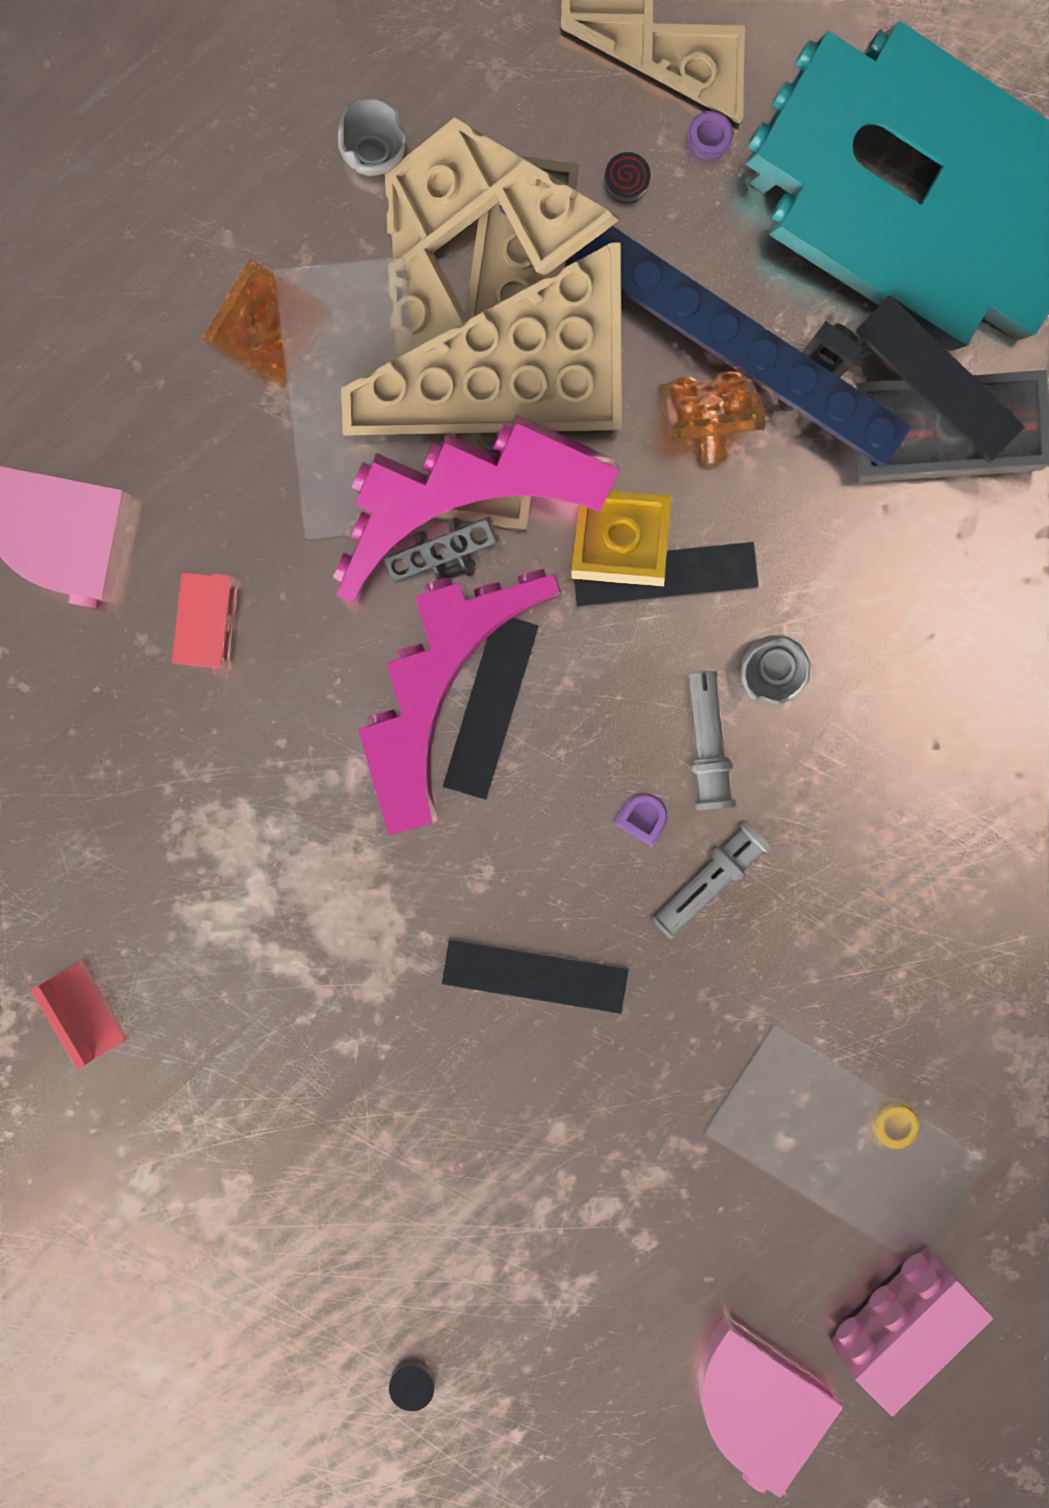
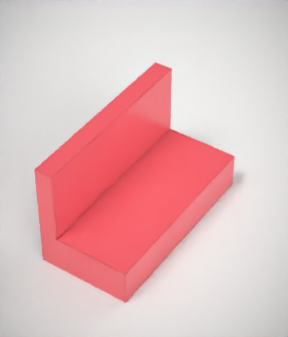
[172,572,237,669]
[30,960,129,1070]

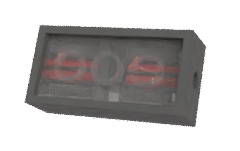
[855,370,1049,483]

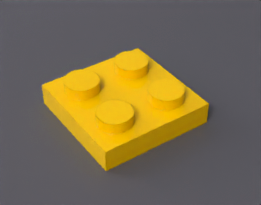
[572,491,672,586]

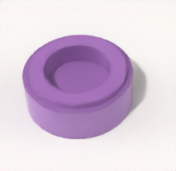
[687,111,734,161]

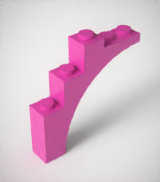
[333,414,620,602]
[358,569,562,835]

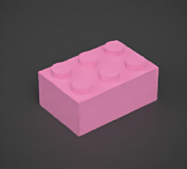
[830,1246,994,1417]

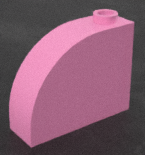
[0,466,131,609]
[699,1316,843,1498]

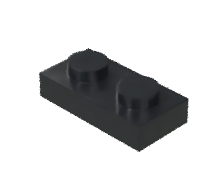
[802,321,864,378]

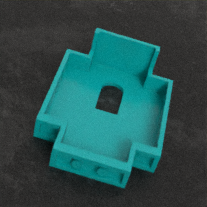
[745,20,1049,351]

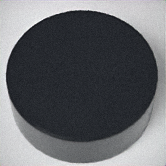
[389,1361,435,1411]

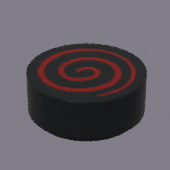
[604,152,651,202]

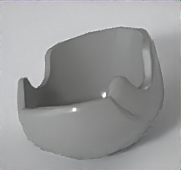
[337,97,407,176]
[740,635,811,705]

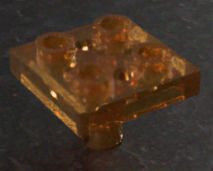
[203,259,330,389]
[659,372,765,464]

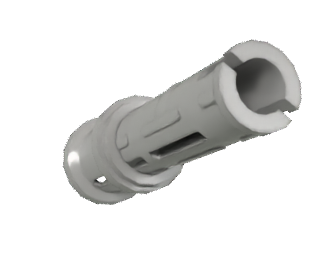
[688,671,737,811]
[651,820,773,939]

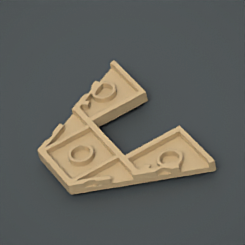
[561,0,745,123]
[385,117,620,358]

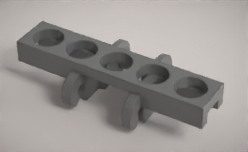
[383,516,500,582]

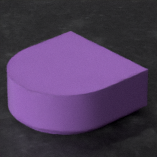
[613,793,668,847]

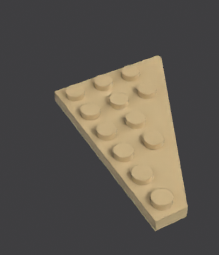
[341,243,622,436]

